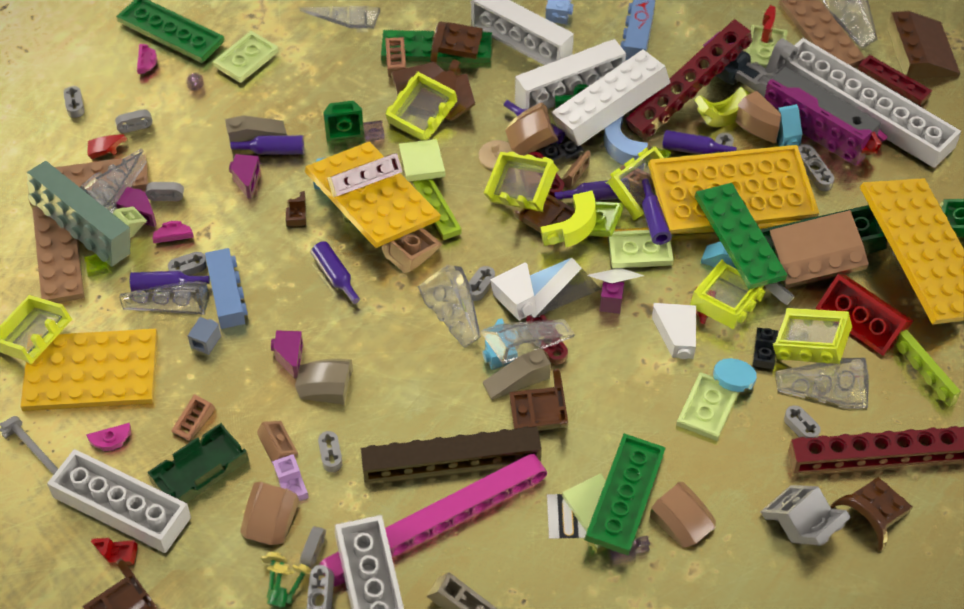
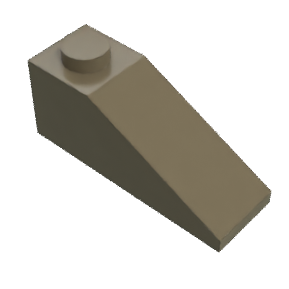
[224,115,287,143]
[483,348,551,400]
[427,572,497,609]

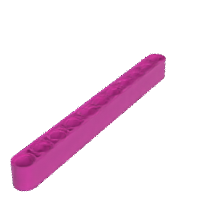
[319,454,548,587]

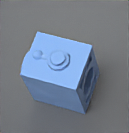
[546,0,574,24]

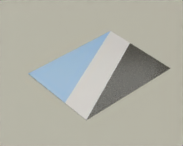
[530,258,601,318]

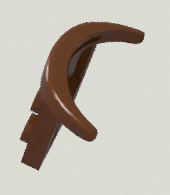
[431,21,483,64]
[514,194,575,233]
[509,369,568,431]
[830,477,913,552]
[82,558,158,609]

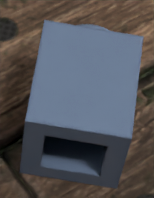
[188,317,221,355]

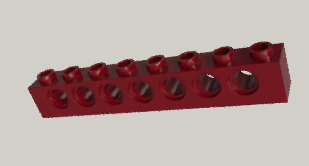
[626,19,752,141]
[788,426,964,474]

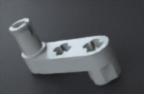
[753,38,799,74]

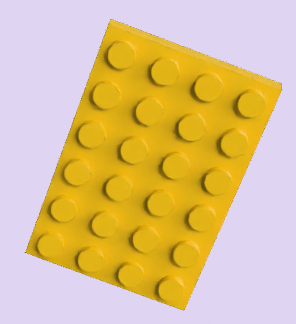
[305,141,441,248]
[20,329,158,411]

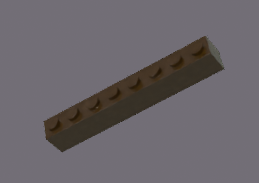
[361,426,542,482]

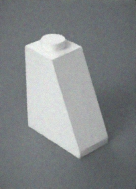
[490,262,536,320]
[652,303,696,359]

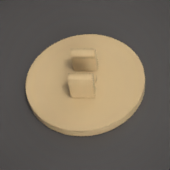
[479,140,514,170]

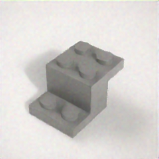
[761,485,850,546]

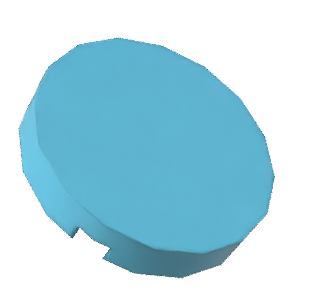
[713,358,757,392]

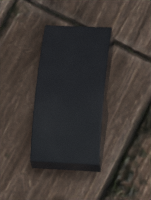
[540,140,584,165]
[752,327,778,369]

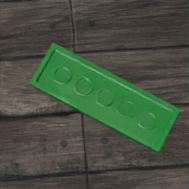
[116,0,225,63]
[381,30,492,63]
[695,183,787,290]
[584,433,666,556]

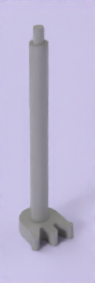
[0,416,58,475]

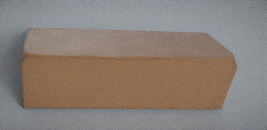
[562,150,591,189]
[257,421,298,464]

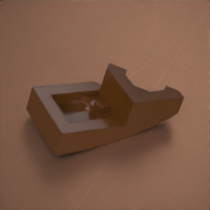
[285,191,306,227]

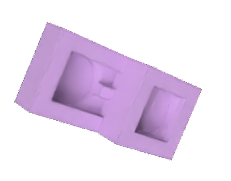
[272,454,309,501]

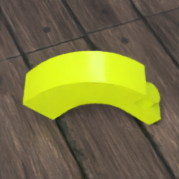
[694,87,751,127]
[541,191,597,247]

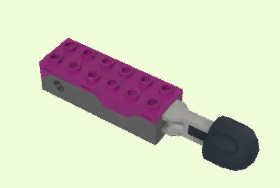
[715,50,882,166]

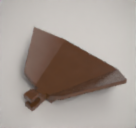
[391,59,475,121]

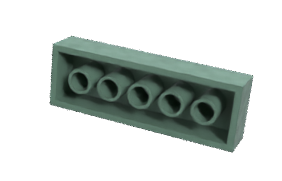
[27,160,130,266]

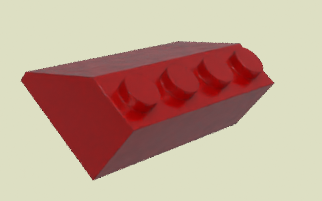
[815,274,914,356]

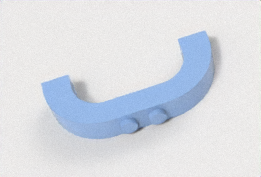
[604,115,648,170]

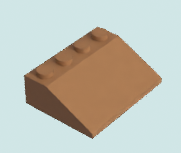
[769,210,869,289]

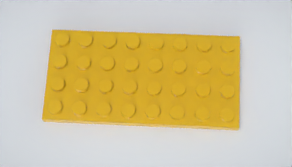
[648,145,820,234]
[859,178,964,325]

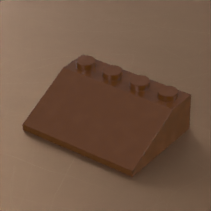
[887,11,961,79]

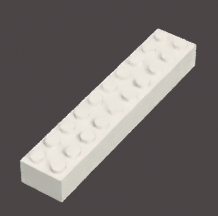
[784,38,961,168]

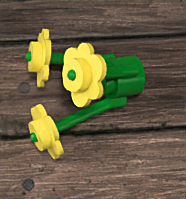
[261,552,312,608]

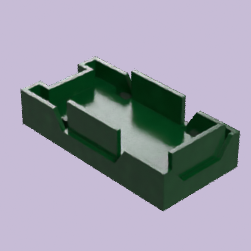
[147,423,249,503]

